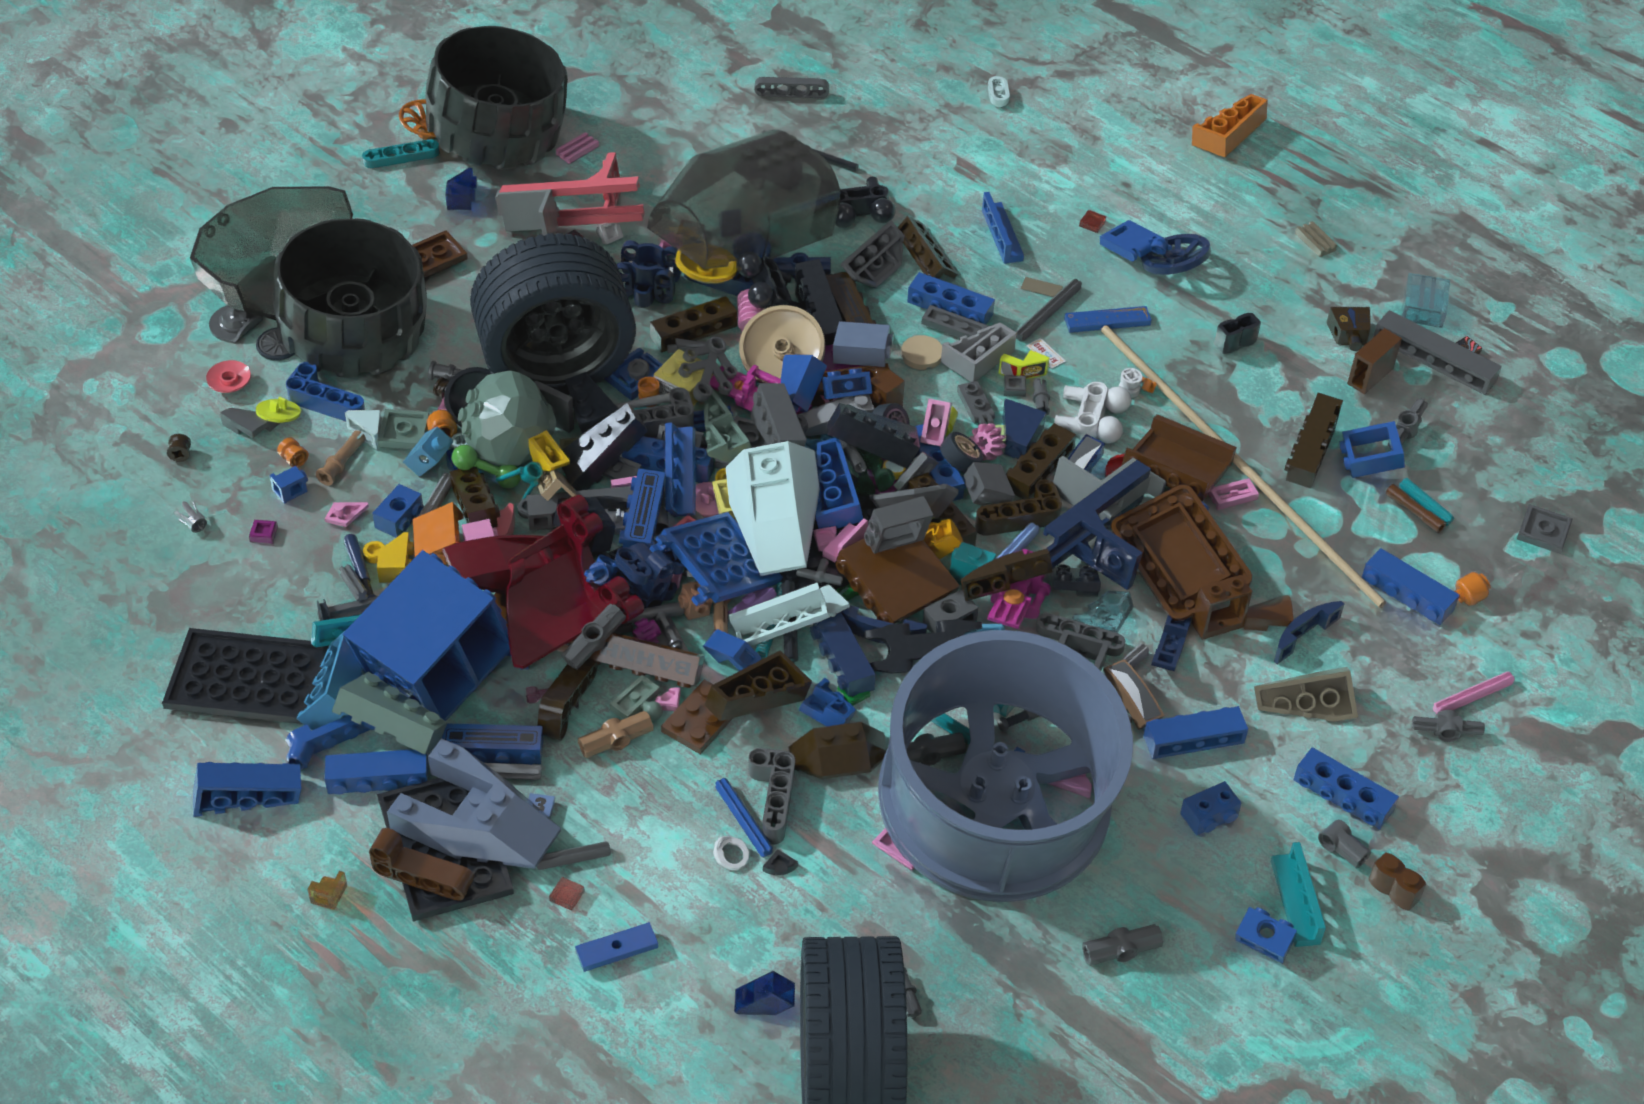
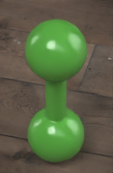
[452,445,521,489]

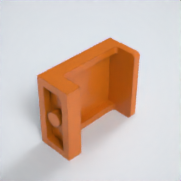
[413,502,464,565]

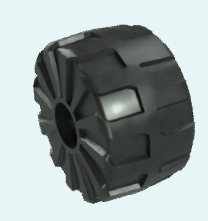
[425,26,568,169]
[273,218,427,378]

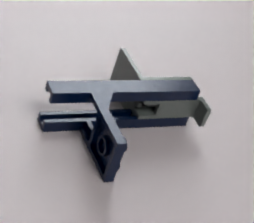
[1043,456,1166,590]

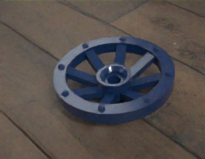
[1141,234,1211,275]

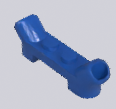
[286,715,375,770]

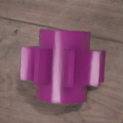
[632,618,661,643]

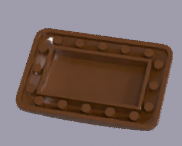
[1111,485,1252,621]

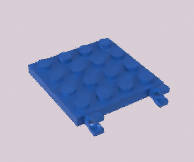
[649,512,783,606]

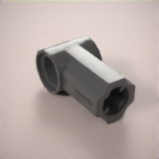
[1318,819,1371,868]

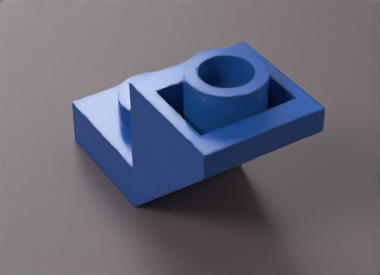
[702,629,761,671]

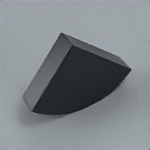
[763,849,798,875]

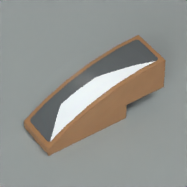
[1103,659,1165,730]

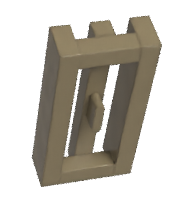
[1295,221,1337,257]

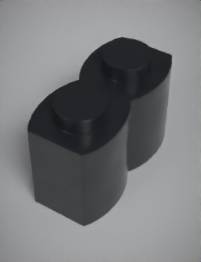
[1214,313,1261,354]

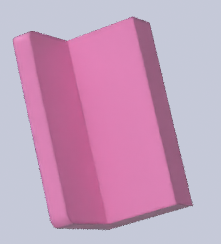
[823,519,868,563]

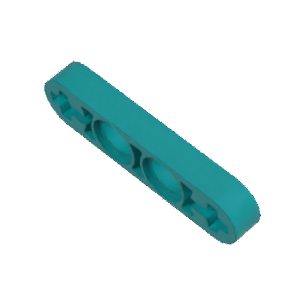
[362,139,440,169]

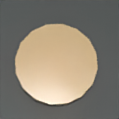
[901,335,942,370]

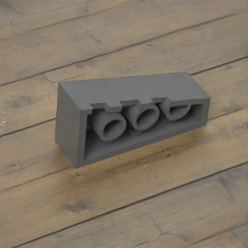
[750,383,806,447]

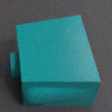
[949,542,997,585]

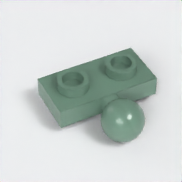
[609,675,663,721]

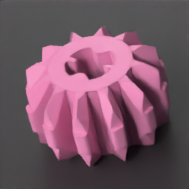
[969,423,1007,461]

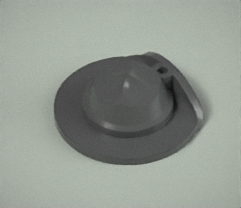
[209,303,264,343]

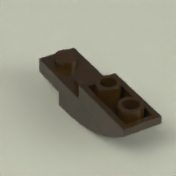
[961,549,1053,601]

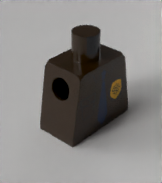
[1327,307,1370,351]

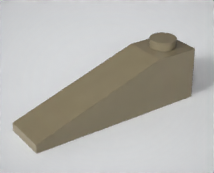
[1254,667,1358,722]

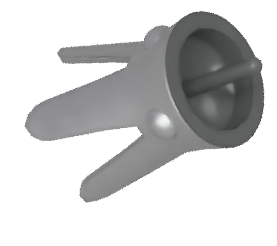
[173,501,207,533]

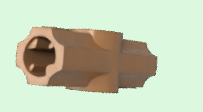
[578,711,654,758]

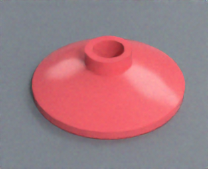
[206,360,251,393]

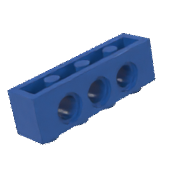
[907,272,995,325]
[915,424,967,501]
[622,436,714,483]
[1293,747,1399,830]

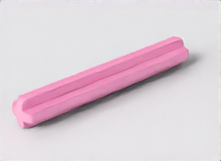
[1433,671,1515,714]

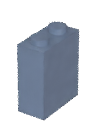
[833,321,894,367]

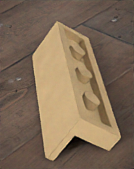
[537,469,576,501]

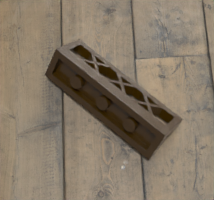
[898,216,958,279]

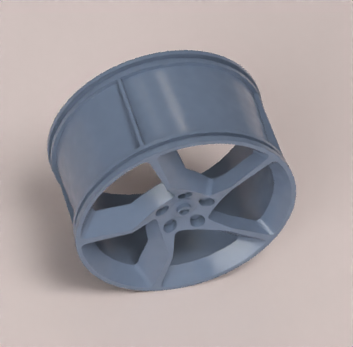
[878,630,1133,902]

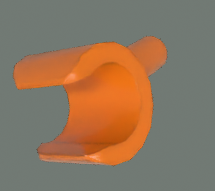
[1141,376,1157,393]

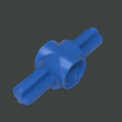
[584,555,620,586]

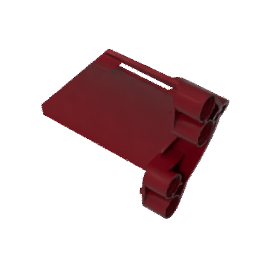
[507,494,644,669]

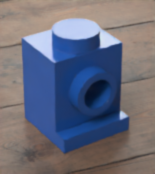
[270,466,308,504]

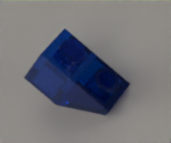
[445,168,477,210]
[734,971,795,1015]

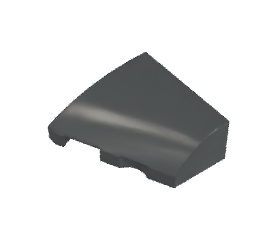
[220,408,280,438]

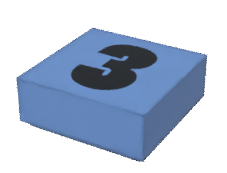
[529,793,555,819]

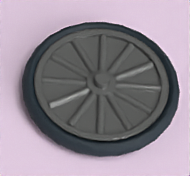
[256,327,295,360]

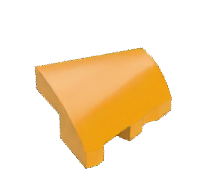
[924,519,963,560]

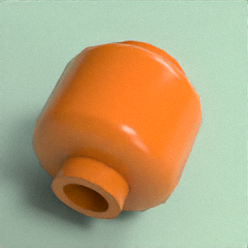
[427,410,457,438]
[1454,572,1491,606]

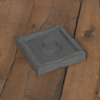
[1517,504,1573,554]

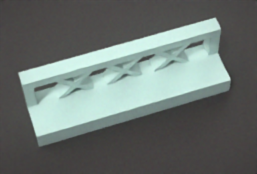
[729,583,829,646]

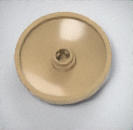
[739,305,825,383]

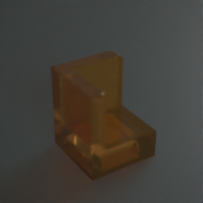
[307,871,347,910]

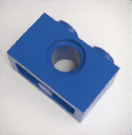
[372,484,424,538]
[1235,907,1297,964]

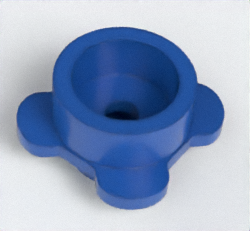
[1149,236,1172,255]

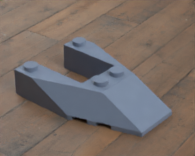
[387,738,561,869]

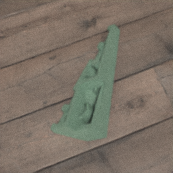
[704,384,752,463]

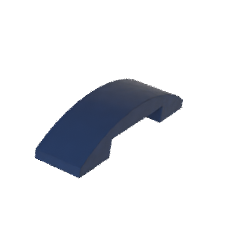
[1274,601,1344,664]
[841,605,927,644]
[1151,615,1192,672]

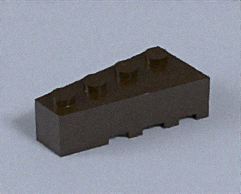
[1284,392,1343,488]

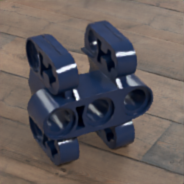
[617,240,682,308]
[610,539,685,608]

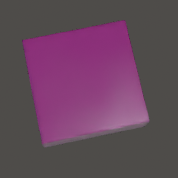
[249,519,278,544]

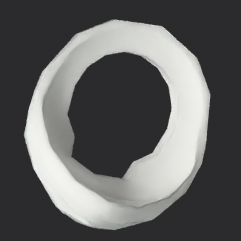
[713,836,749,871]

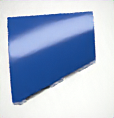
[799,678,856,726]

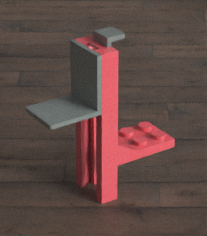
[495,152,645,236]

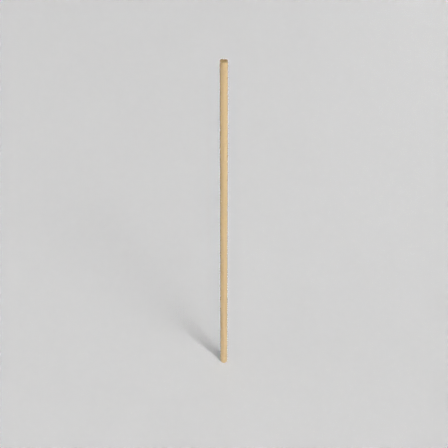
[1101,325,1386,608]

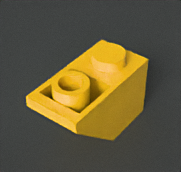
[377,532,414,583]

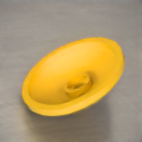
[675,243,737,284]

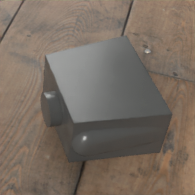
[963,462,1015,506]

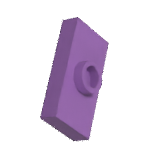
[728,587,777,615]

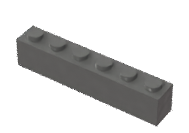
[1373,310,1502,395]

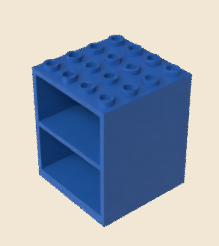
[342,550,510,721]

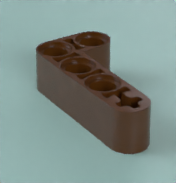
[369,828,475,901]

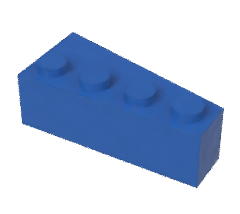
[193,762,301,817]

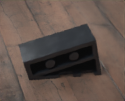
[565,372,619,434]

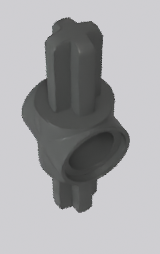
[1388,398,1428,447]
[1411,710,1485,742]

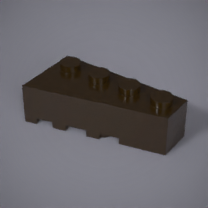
[704,650,812,721]

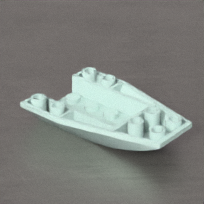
[726,441,820,576]

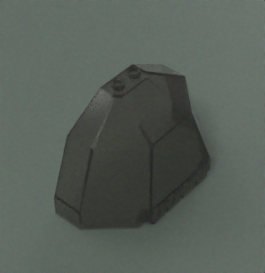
[190,186,353,321]

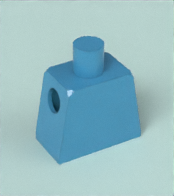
[403,427,453,477]

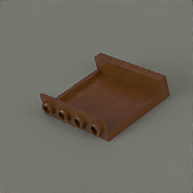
[1122,414,1237,501]
[835,539,960,624]

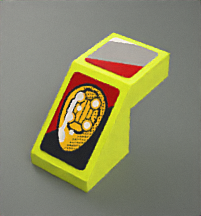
[998,350,1050,379]

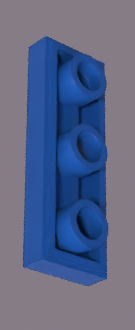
[575,922,658,972]

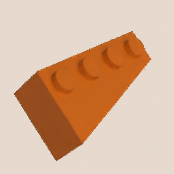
[1192,94,1268,157]

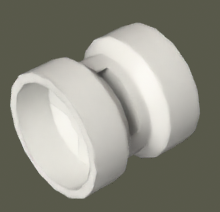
[1119,368,1142,398]

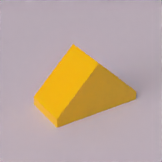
[528,430,570,471]

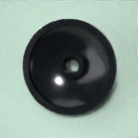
[444,367,491,427]

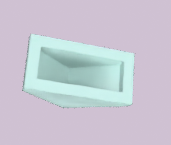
[345,410,382,450]

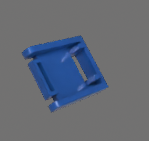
[1100,220,1160,262]
[604,348,663,401]

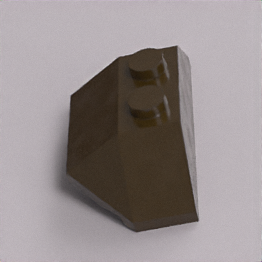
[788,722,888,779]

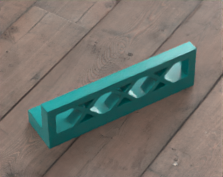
[1270,842,1326,947]

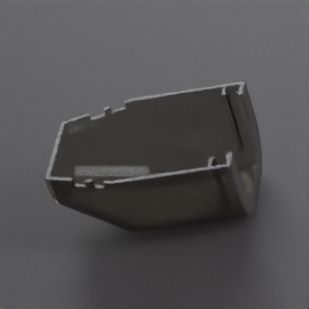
[647,129,840,269]

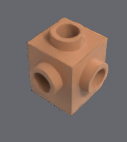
[678,581,713,620]

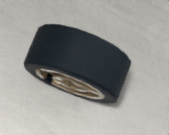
[940,432,984,473]

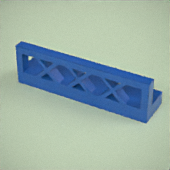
[982,192,1024,264]
[665,423,696,517]

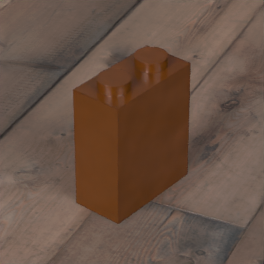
[1347,328,1402,395]

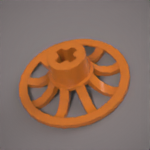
[399,99,436,140]

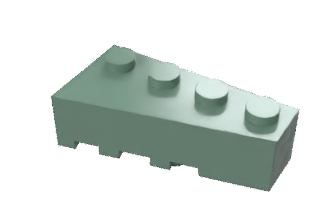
[332,672,447,754]

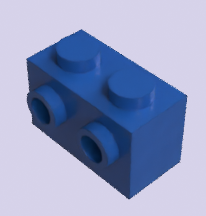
[822,368,872,399]
[1180,781,1242,836]

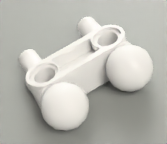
[1054,382,1132,444]

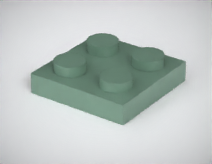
[377,409,429,449]

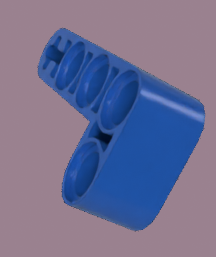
[286,362,365,421]

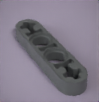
[754,77,829,98]
[1036,613,1126,656]

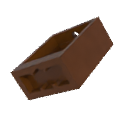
[1192,575,1253,640]

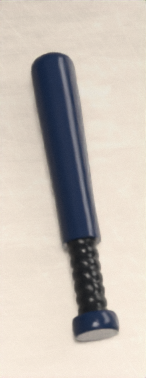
[343,534,376,598]

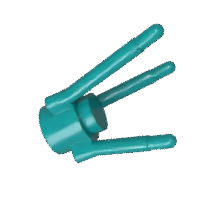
[495,462,543,499]

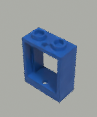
[1339,421,1405,478]

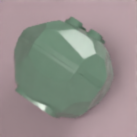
[458,371,556,468]

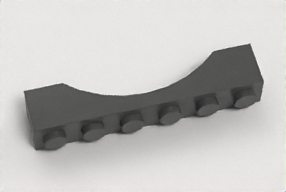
[526,486,665,531]

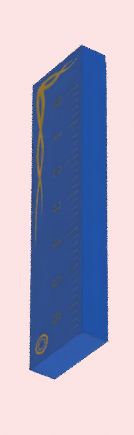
[1064,306,1151,333]

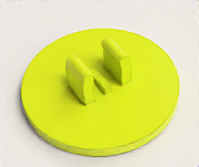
[256,396,301,423]

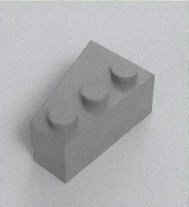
[941,322,1017,382]

